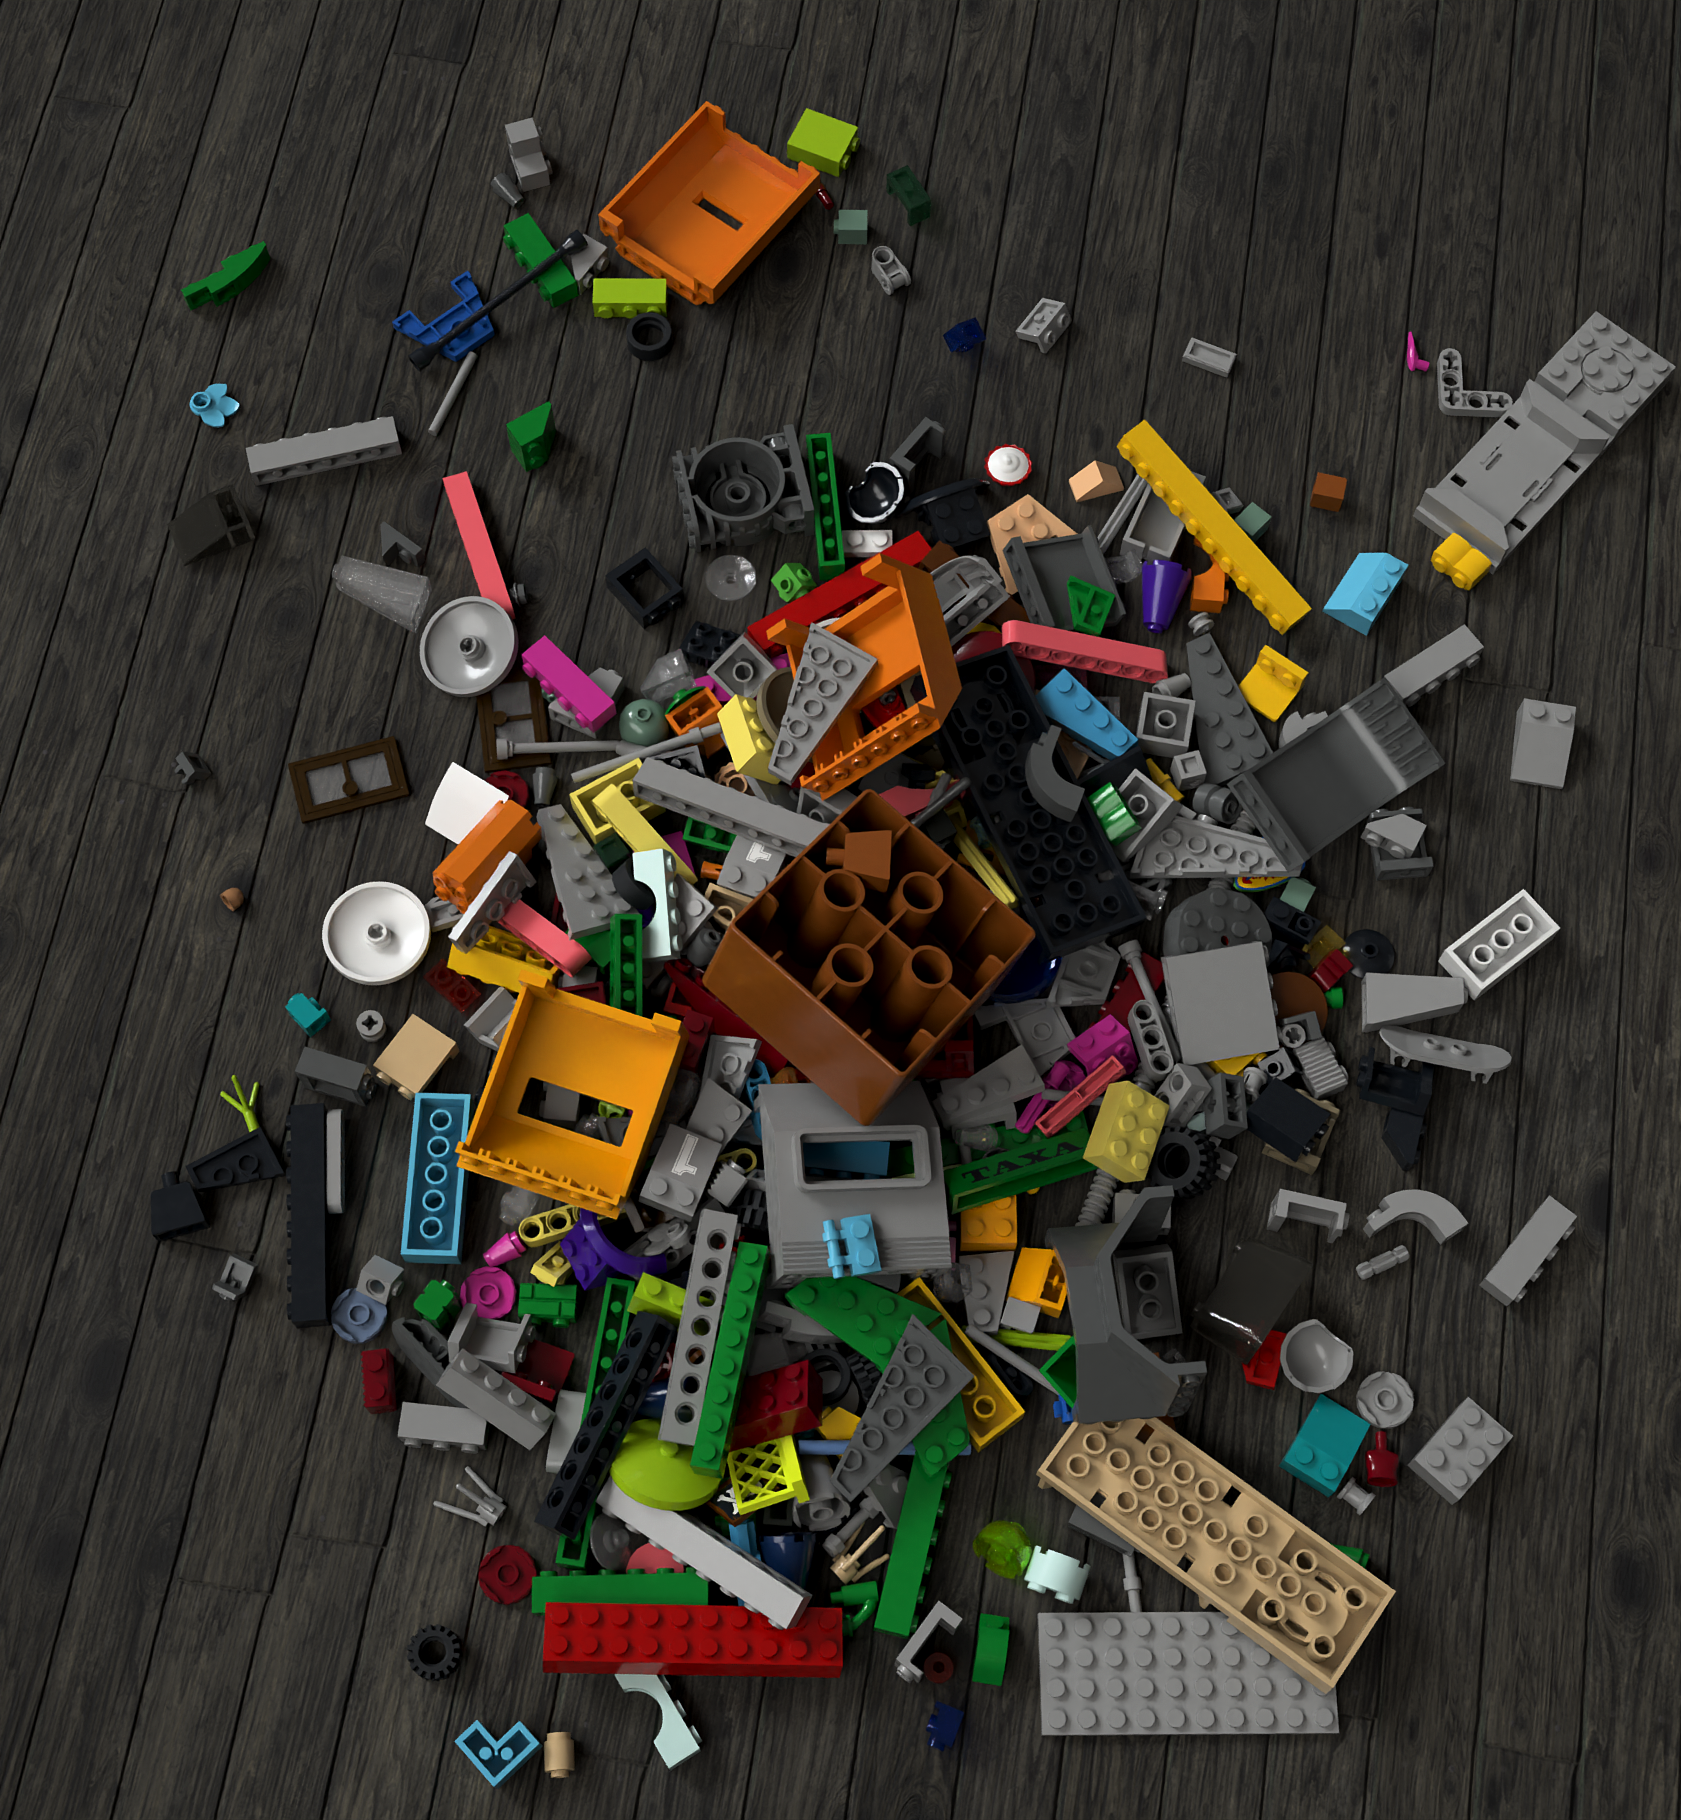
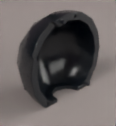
[844,462,906,525]

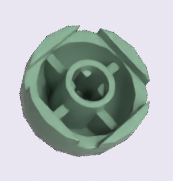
[619,699,671,747]

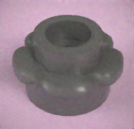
[509,583,528,607]

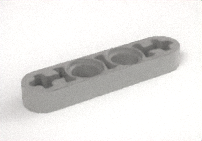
[327,1109,345,1214]

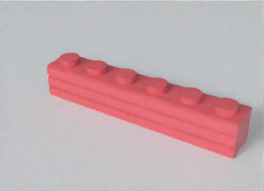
[1035,1055,1126,1139]

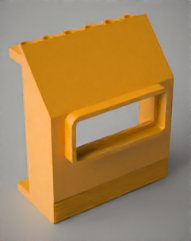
[455,969,690,1220]

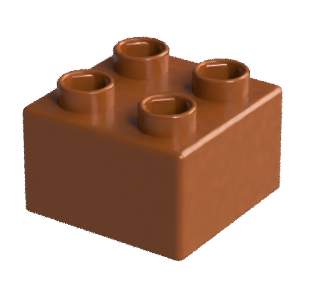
[702,789,1035,1126]

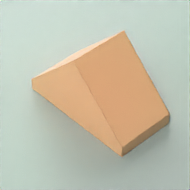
[1069,460,1124,503]

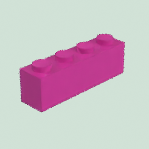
[522,635,617,733]

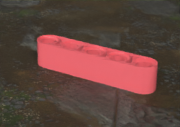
[497,899,592,978]

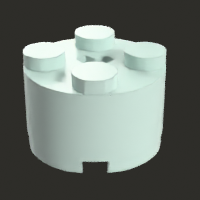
[1024,1546,1091,1604]

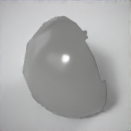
[1280,1319,1353,1393]

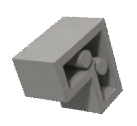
[505,118,552,192]

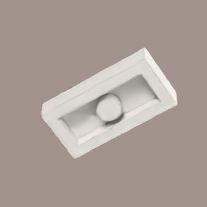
[842,530,892,557]

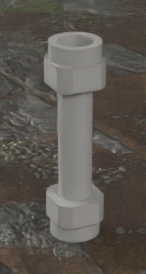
[822,1496,879,1557]

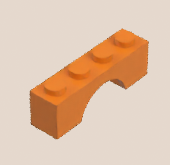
[1190,536,1229,613]

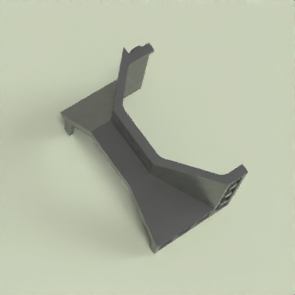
[1044,1185,1207,1424]

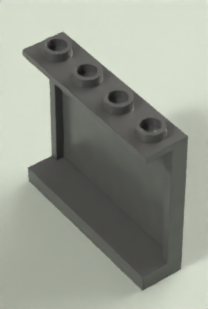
[1002,525,1126,632]

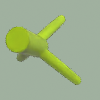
[220,1075,259,1132]

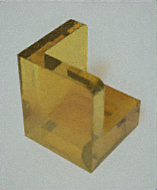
[1302,925,1346,967]

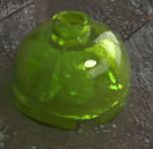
[972,1520,1032,1579]

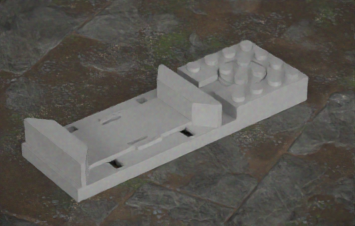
[1413,311,1676,575]

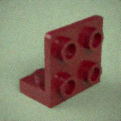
[502,1339,575,1408]

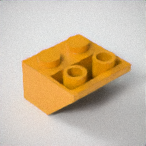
[1005,1248,1067,1318]

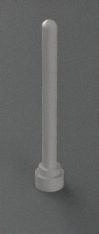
[496,739,620,760]
[1118,940,1181,1062]

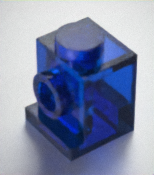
[943,317,986,353]
[926,1701,964,1752]

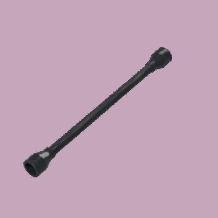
[408,230,588,372]

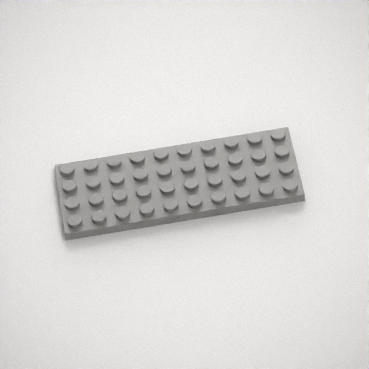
[1037,1612,1339,1736]

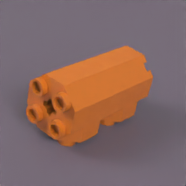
[433,800,542,914]

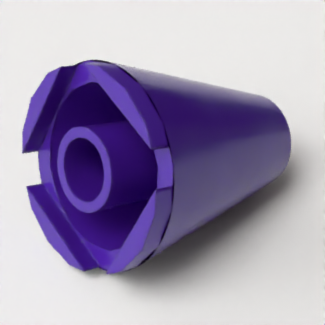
[1142,560,1192,633]

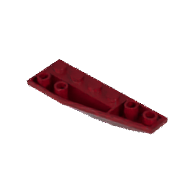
[664,956,795,1082]

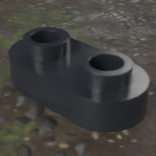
[986,1352,1033,1401]

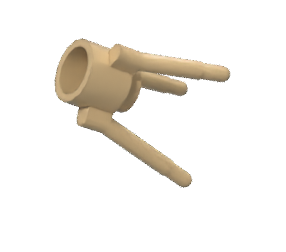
[830,1522,890,1584]

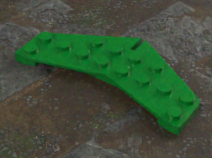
[785,1276,970,1478]

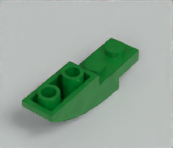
[181,241,271,311]

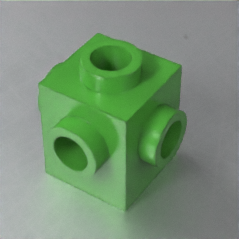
[771,563,817,603]

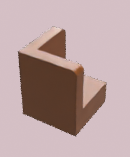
[1309,472,1347,512]

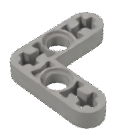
[1437,348,1513,417]

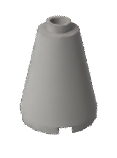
[792,1455,850,1531]

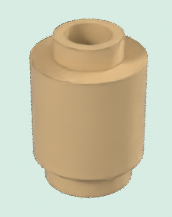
[544,1732,575,1778]

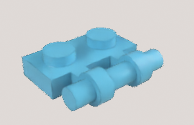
[822,1214,882,1279]

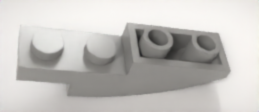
[757,1300,843,1344]

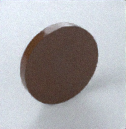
[1270,972,1328,1050]

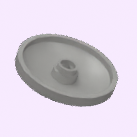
[420,596,519,697]

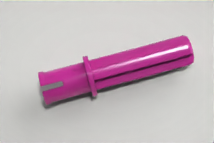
[1015,1061,1070,1134]

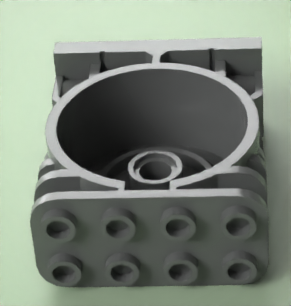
[672,424,814,553]

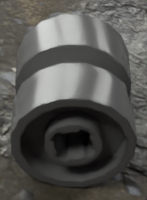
[1193,782,1243,824]

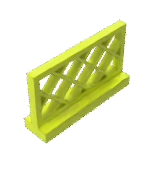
[727,1434,810,1515]

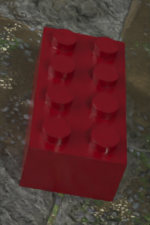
[705,1360,823,1452]

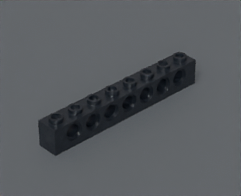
[534,1311,678,1540]

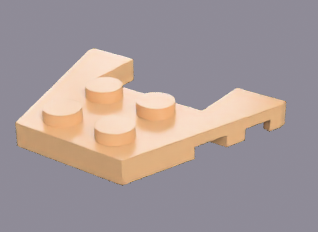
[986,494,1077,595]

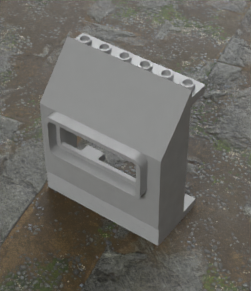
[753,1081,952,1289]

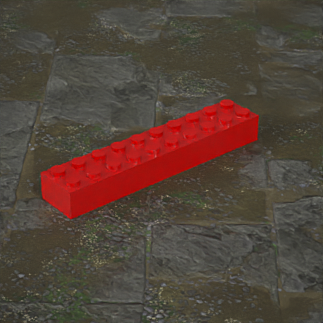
[543,1602,843,1678]

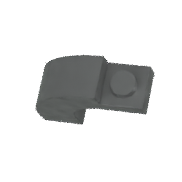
[1025,725,1085,822]

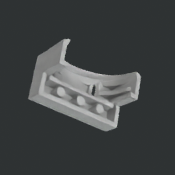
[930,555,1010,647]

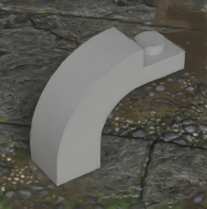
[1363,1190,1468,1245]

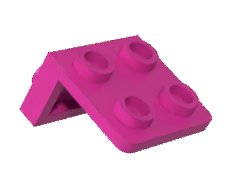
[1067,1014,1138,1082]

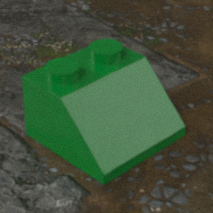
[506,401,556,472]

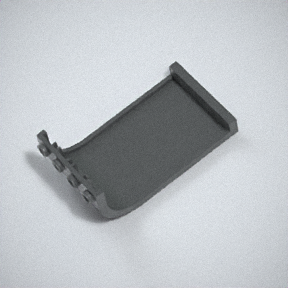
[1227,677,1445,872]

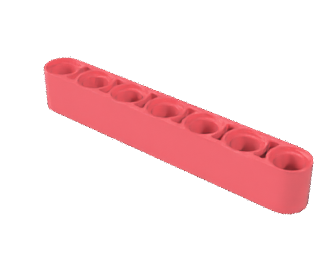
[442,471,516,619]
[1002,620,1168,683]

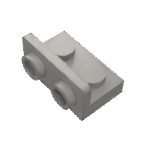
[1016,298,1072,353]

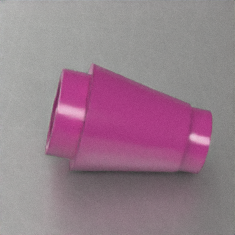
[483,1231,527,1267]

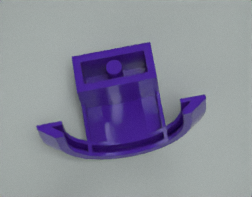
[560,1208,667,1291]

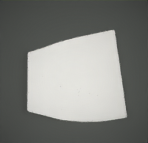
[425,762,509,844]

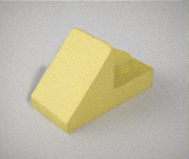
[530,1241,574,1287]

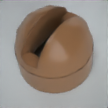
[220,888,244,911]

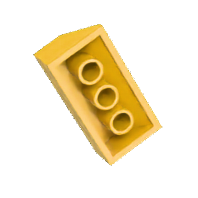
[447,926,564,993]

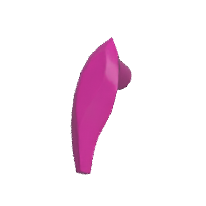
[1407,332,1429,371]

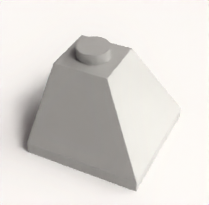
[707,632,778,699]

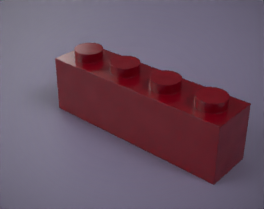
[1087,952,1165,1035]

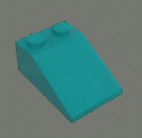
[1279,1394,1371,1497]

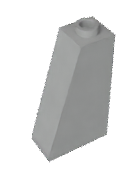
[1361,973,1468,1033]

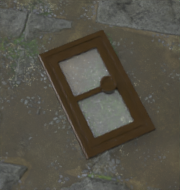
[476,668,552,773]
[288,736,410,824]

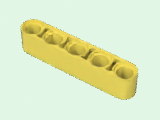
[591,784,698,885]

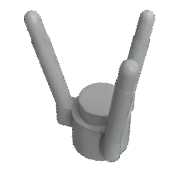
[433,1466,507,1527]

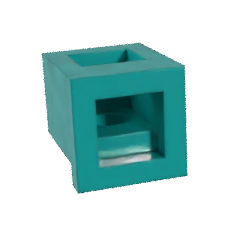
[285,993,331,1038]

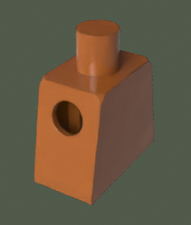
[825,830,892,892]

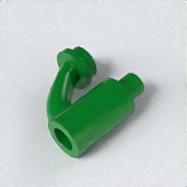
[830,1580,879,1637]

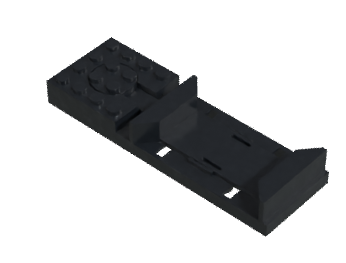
[910,645,1147,966]

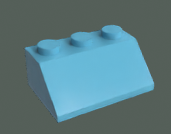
[1322,553,1408,636]

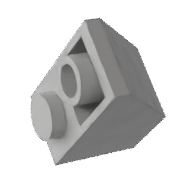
[570,234,609,295]
[1361,814,1427,859]

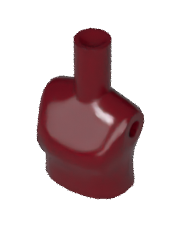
[1365,1431,1399,1487]

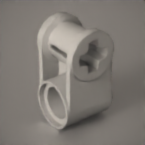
[871,246,911,295]

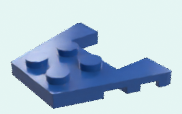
[392,270,494,362]

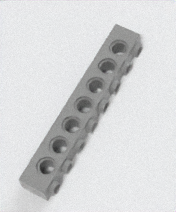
[658,1209,741,1446]

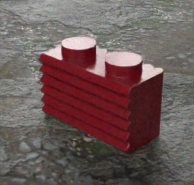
[360,1348,397,1414]

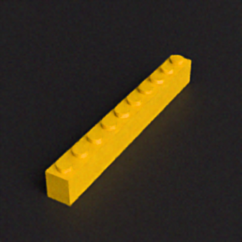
[1116,420,1312,635]

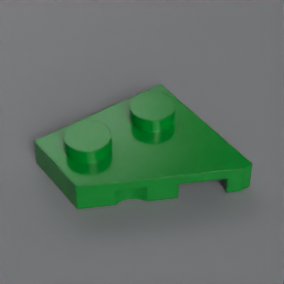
[1066,575,1115,637]

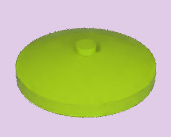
[609,1418,721,1511]

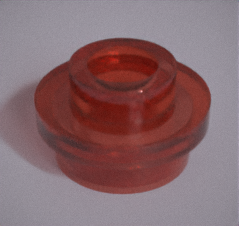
[924,1653,953,1684]

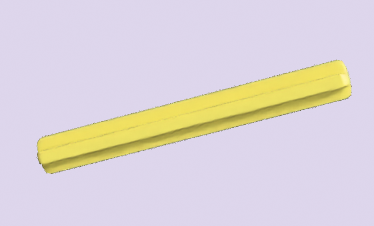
[953,823,1018,910]

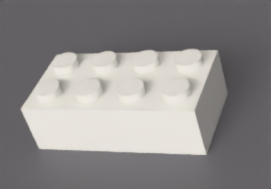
[1438,889,1560,1001]

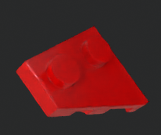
[1233,1321,1287,1390]

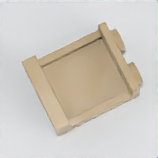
[373,1014,459,1100]

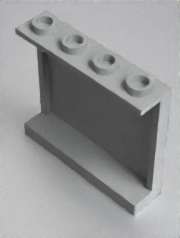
[1161,941,1282,1065]

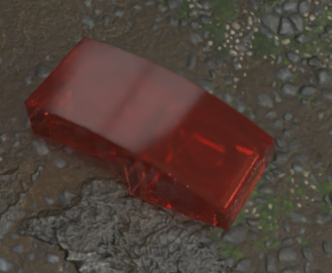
[423,958,481,1013]

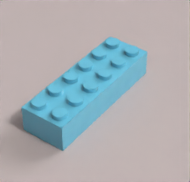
[401,1093,475,1264]

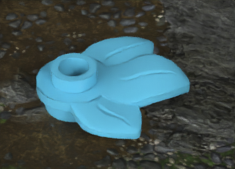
[190,384,240,428]

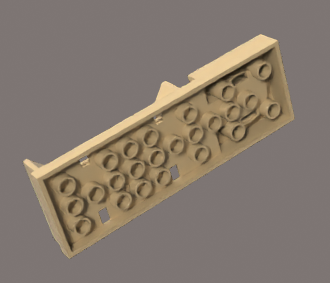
[1036,1417,1396,1694]

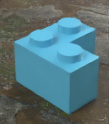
[455,1720,543,1789]

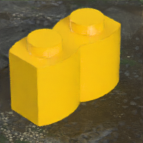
[1431,533,1492,591]

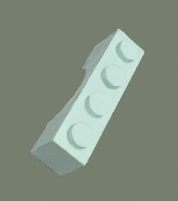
[633,849,683,963]
[614,1674,702,1771]

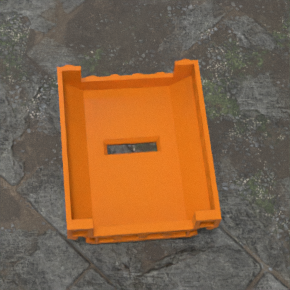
[598,101,820,305]

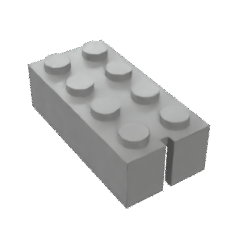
[1120,471,1206,565]

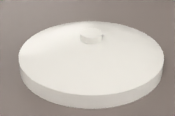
[322,882,431,985]

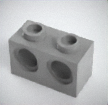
[1154,1063,1212,1128]

